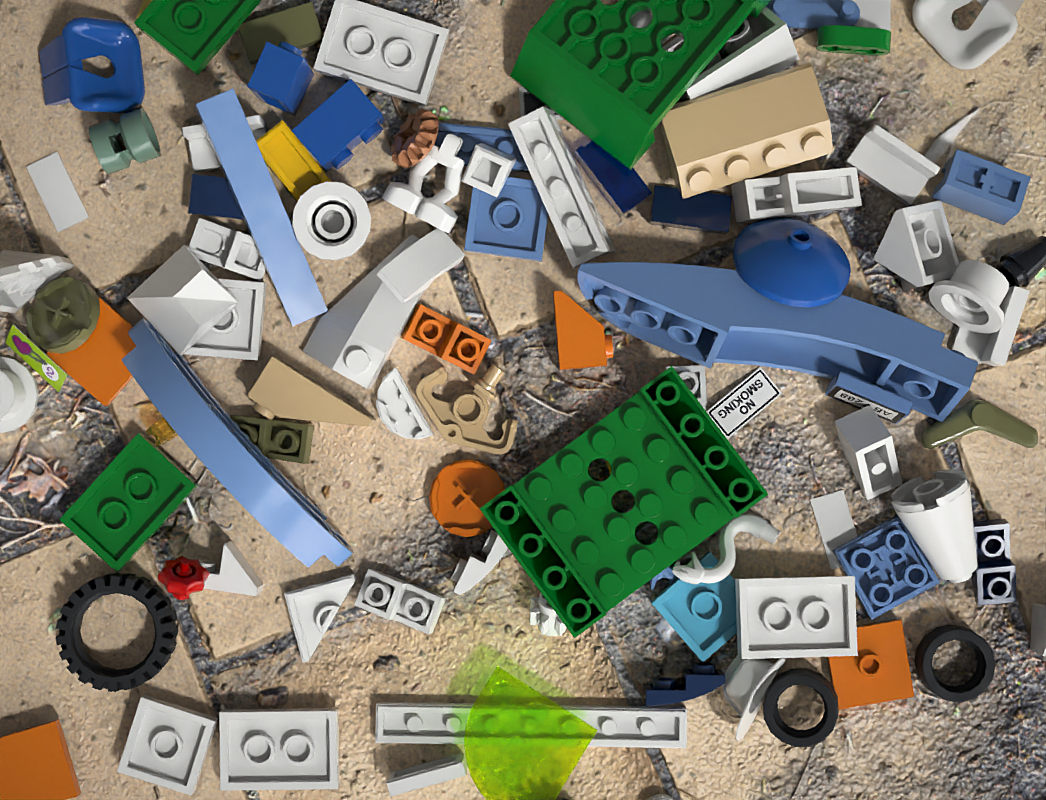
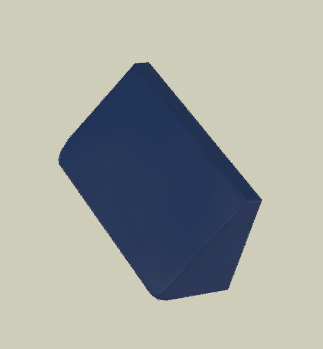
[649,185,731,235]

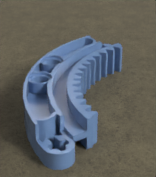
[121,318,354,568]

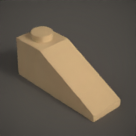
[247,356,376,427]

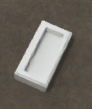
[386,753,468,797]

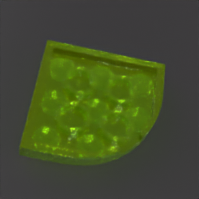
[464,666,597,800]

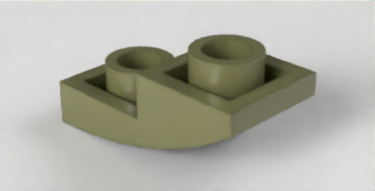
[230,414,314,464]

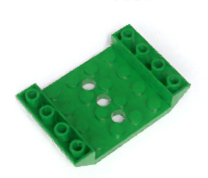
[510,0,771,170]
[479,366,768,638]

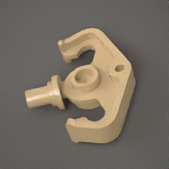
[416,364,519,454]

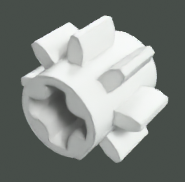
[529,593,567,636]

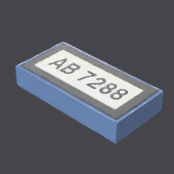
[824,372,913,424]

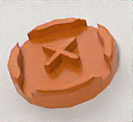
[429,459,505,537]

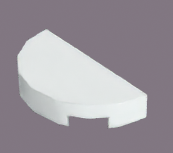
[376,367,434,440]

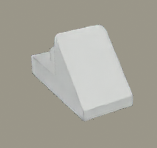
[199,540,263,596]

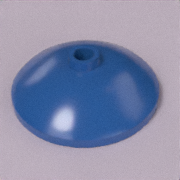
[733,217,851,307]

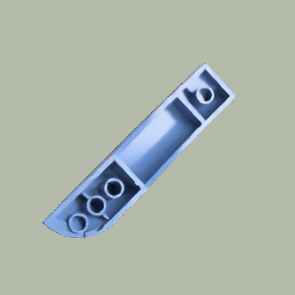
[577,262,978,422]

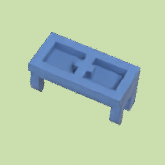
[932,149,1031,225]

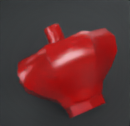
[158,556,209,600]

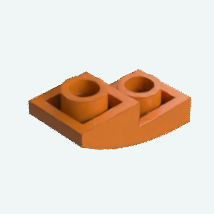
[400,303,492,375]

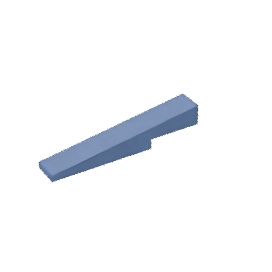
[195,89,328,327]

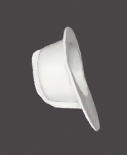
[722,655,785,741]

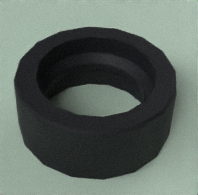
[914,624,996,703]
[763,668,839,747]

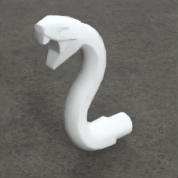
[672,514,781,584]

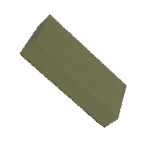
[239,2,323,65]

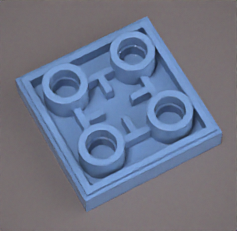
[832,515,940,620]

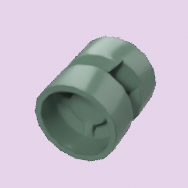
[89,108,161,174]

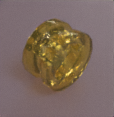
[146,417,178,448]

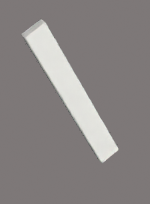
[375,701,687,748]

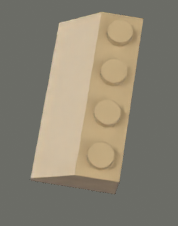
[660,63,833,199]

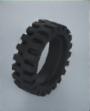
[56,573,179,692]

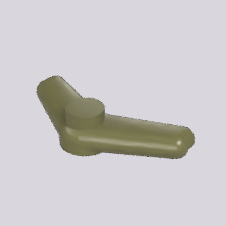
[921,399,1038,449]

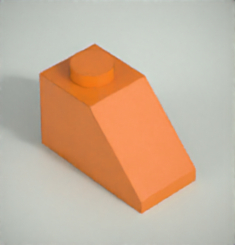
[553,290,613,370]

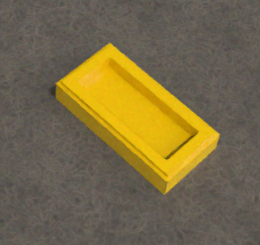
[256,120,331,202]

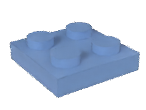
[464,177,548,262]

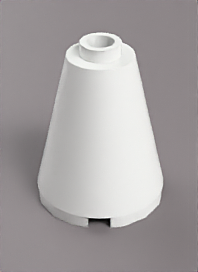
[891,469,978,583]

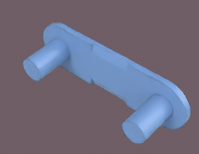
[766,0,860,29]

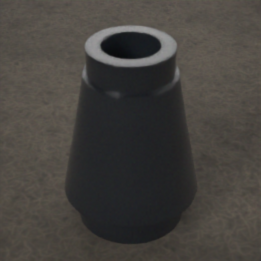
[996,236,1046,287]

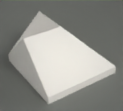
[873,200,959,291]
[127,244,239,356]

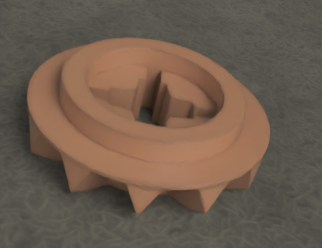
[390,108,439,168]

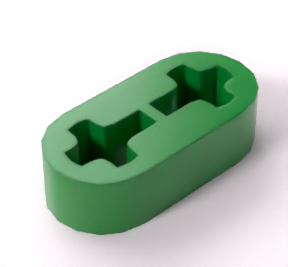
[816,25,891,56]

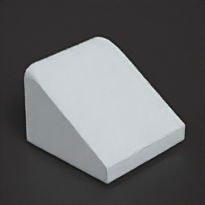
[461,143,516,197]

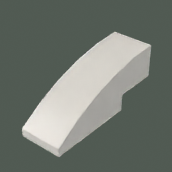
[731,167,862,224]

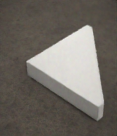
[284,573,356,663]

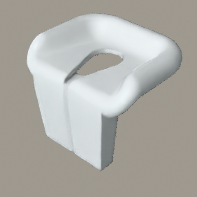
[912,0,1024,70]

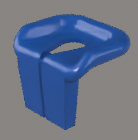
[39,17,145,113]

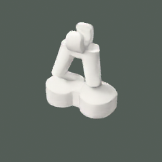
[382,134,465,233]

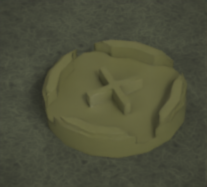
[27,276,100,354]

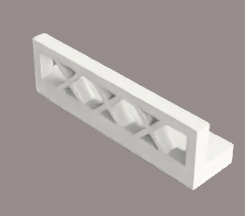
[508,106,616,268]

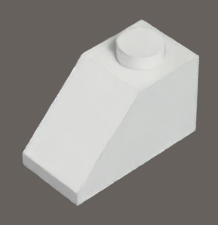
[835,405,902,500]

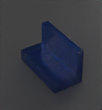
[574,141,652,218]

